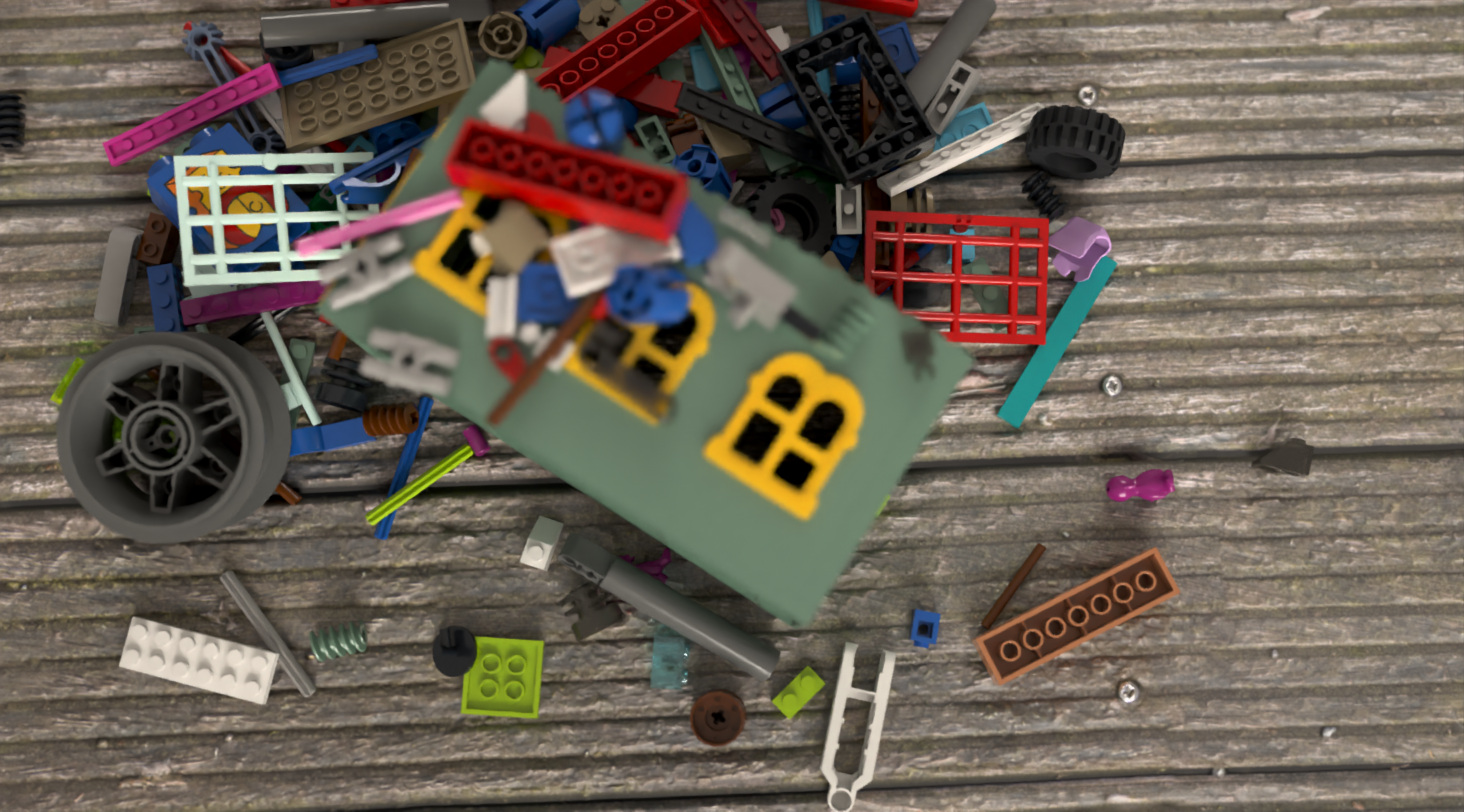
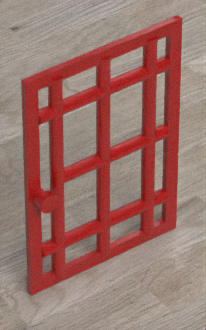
[863,210,1049,345]

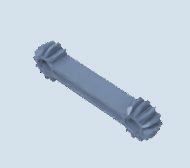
[181,20,285,154]

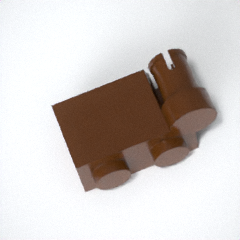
[665,113,707,156]

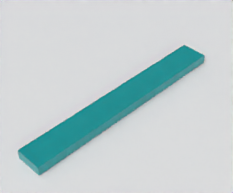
[996,256,1118,429]

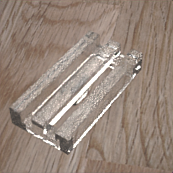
[719,205,773,251]

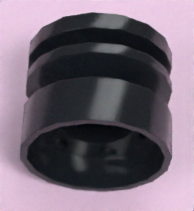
[259,31,315,72]
[313,357,376,413]

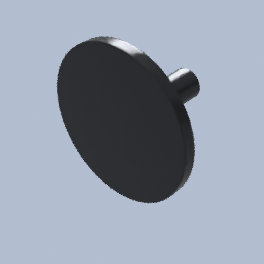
[903,265,943,307]
[432,626,477,677]

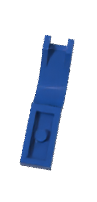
[340,155,410,204]
[290,417,377,457]

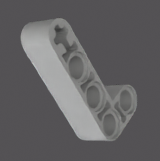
[94,226,144,327]

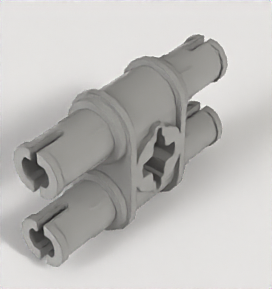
[316,232,416,310]
[361,328,460,396]

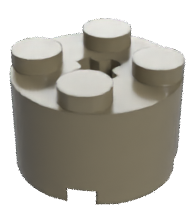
[579,0,627,44]

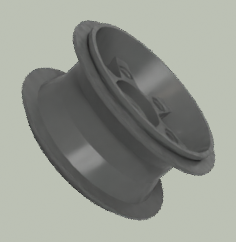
[56,332,292,543]

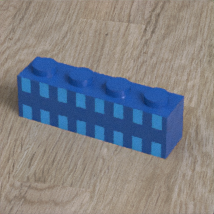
[147,263,189,333]

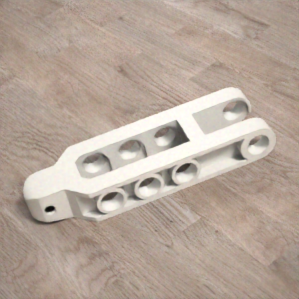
[820,642,896,812]

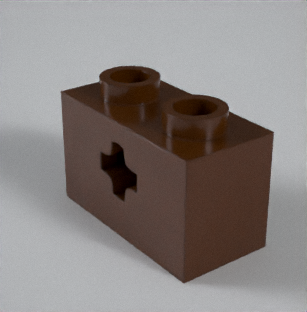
[135,212,180,267]

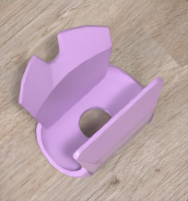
[1048,216,1112,282]

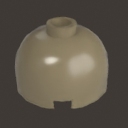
[478,11,528,62]

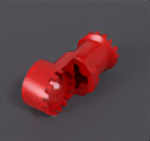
[489,338,538,386]

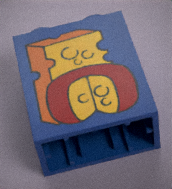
[146,123,311,287]

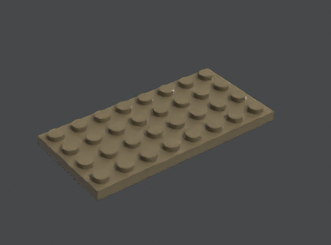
[279,18,477,154]

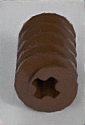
[362,401,419,437]

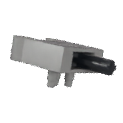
[703,238,823,343]

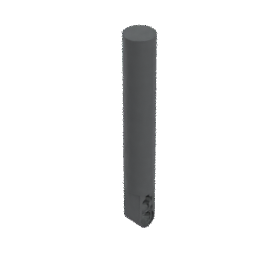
[259,0,495,48]
[861,0,997,148]
[557,533,781,682]

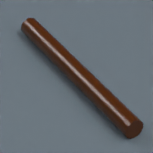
[980,543,1046,630]

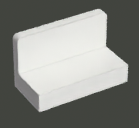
[486,275,519,340]

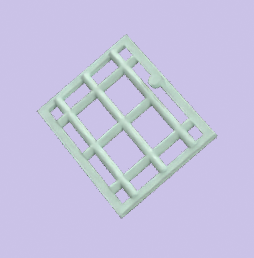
[173,152,379,287]

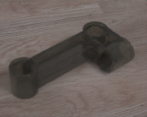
[578,316,677,425]

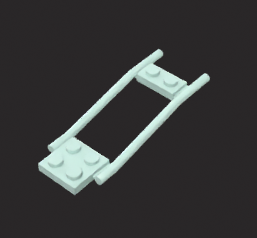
[181,265,322,429]

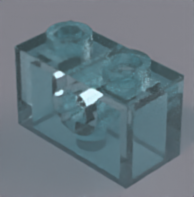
[650,636,690,690]

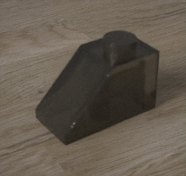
[1251,438,1314,478]

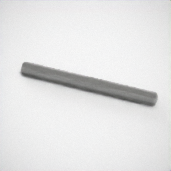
[220,570,317,697]

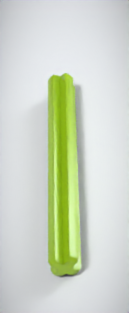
[365,443,474,525]

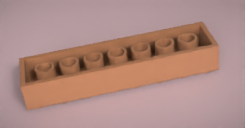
[971,547,1181,686]

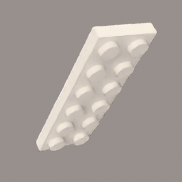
[119,616,279,704]

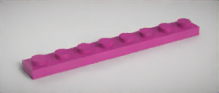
[102,62,283,167]

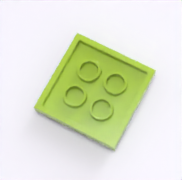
[461,636,545,719]

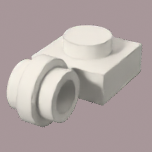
[518,322,575,372]

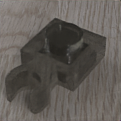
[900,327,936,381]

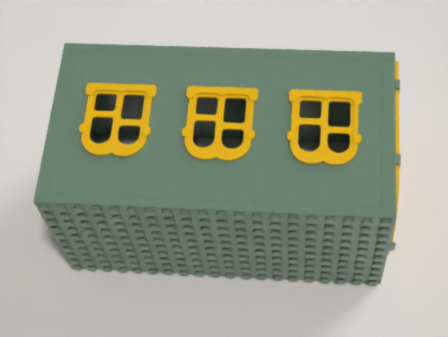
[316,58,975,629]

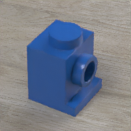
[908,609,941,648]

